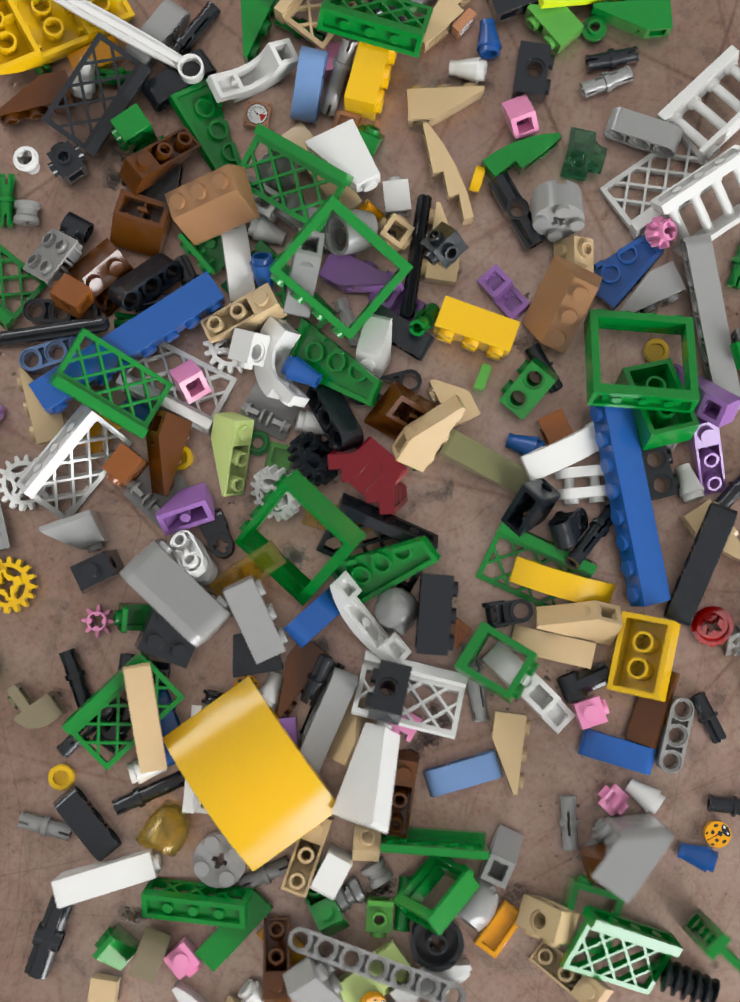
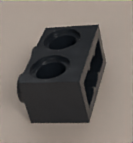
[641,446,680,501]

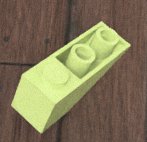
[211,412,254,497]

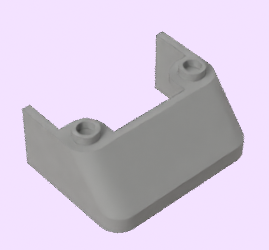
[120,538,233,647]
[576,813,675,904]

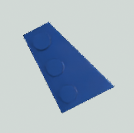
[594,235,664,311]

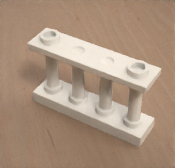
[657,45,740,164]
[649,144,740,256]

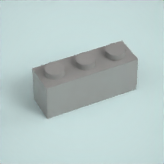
[223,575,288,664]

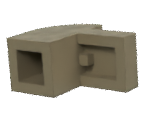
[6,682,68,729]
[128,926,171,984]

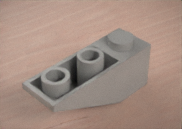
[283,228,325,318]
[619,261,686,314]

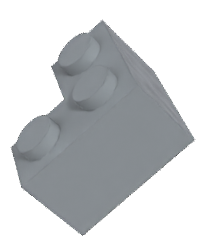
[283,951,344,1002]

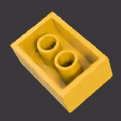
[344,41,397,121]
[433,295,520,361]
[606,611,681,702]

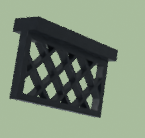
[42,32,152,157]
[316,492,438,592]

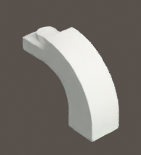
[206,38,299,103]
[254,316,310,408]

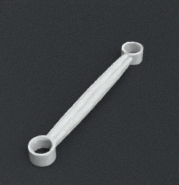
[53,0,205,84]

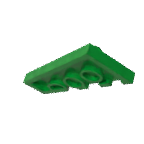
[168,78,241,171]
[288,318,383,407]
[331,536,440,603]

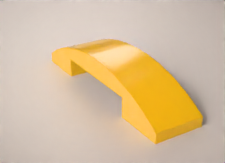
[509,556,616,604]

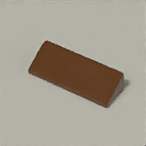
[625,671,680,749]

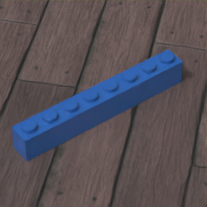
[28,271,226,415]
[590,405,671,607]

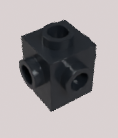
[47,140,90,186]
[420,221,468,269]

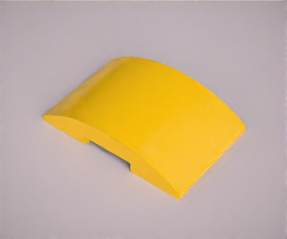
[0,0,135,75]
[163,676,336,871]

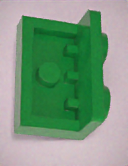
[177,232,225,276]

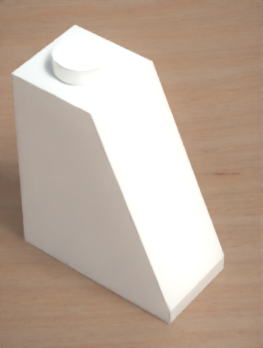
[305,119,381,193]

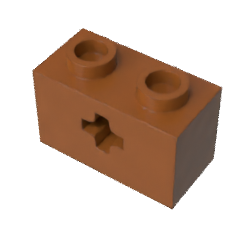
[102,443,149,487]

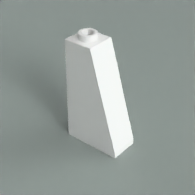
[331,721,400,834]
[51,848,162,909]

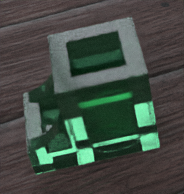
[560,127,607,181]

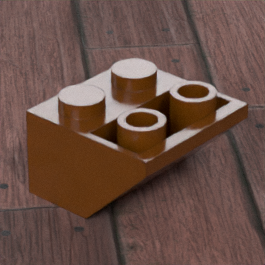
[110,189,172,257]
[68,238,133,317]
[364,380,436,440]

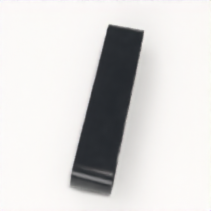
[663,502,738,627]

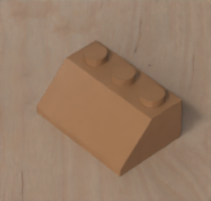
[165,164,260,245]
[522,255,603,354]

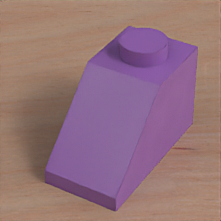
[156,482,215,536]

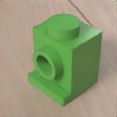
[365,895,394,938]

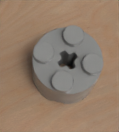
[530,180,585,242]
[193,830,247,888]

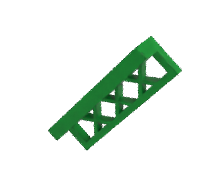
[141,878,253,929]

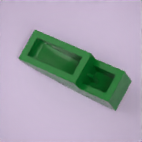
[481,133,562,181]
[195,888,273,972]

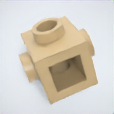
[377,213,415,252]

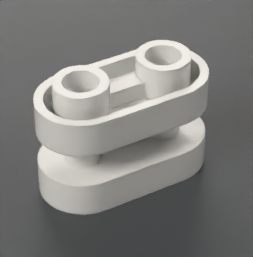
[555,465,607,505]
[170,530,218,586]

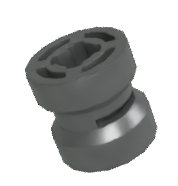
[335,876,367,912]

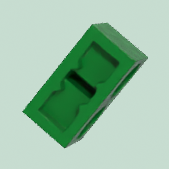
[110,103,158,155]
[499,357,560,420]

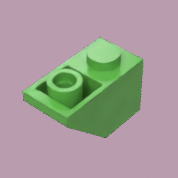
[524,4,584,55]

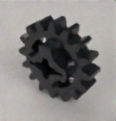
[287,432,340,486]

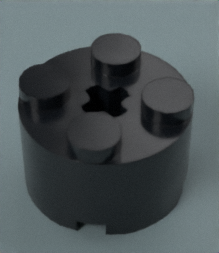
[409,919,464,972]

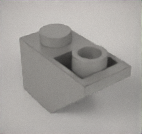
[478,824,524,889]

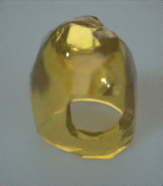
[136,803,190,857]

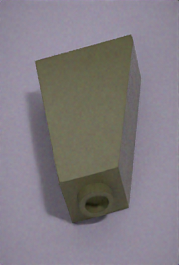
[438,428,530,496]

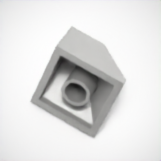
[39,510,109,553]

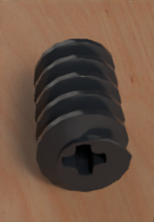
[660,959,720,1002]

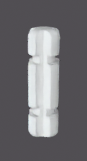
[335,297,360,348]

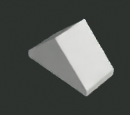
[309,843,353,900]

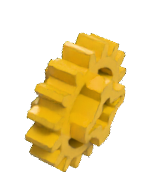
[0,557,38,613]

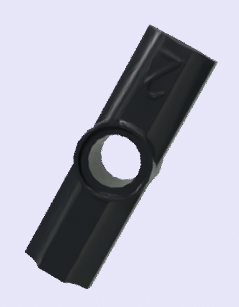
[488,172,546,251]
[24,894,73,980]

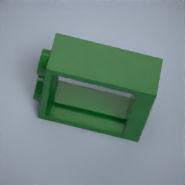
[454,621,539,704]
[393,856,479,936]
[561,874,624,954]

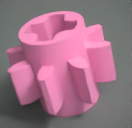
[645,215,677,249]
[81,605,114,637]
[598,784,630,817]

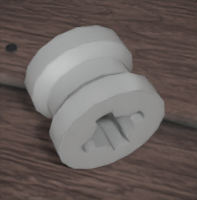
[13,200,40,226]
[361,856,394,889]

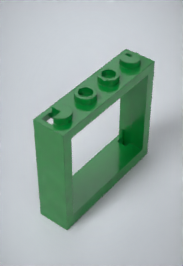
[268,194,413,340]
[584,308,700,413]
[234,469,367,606]

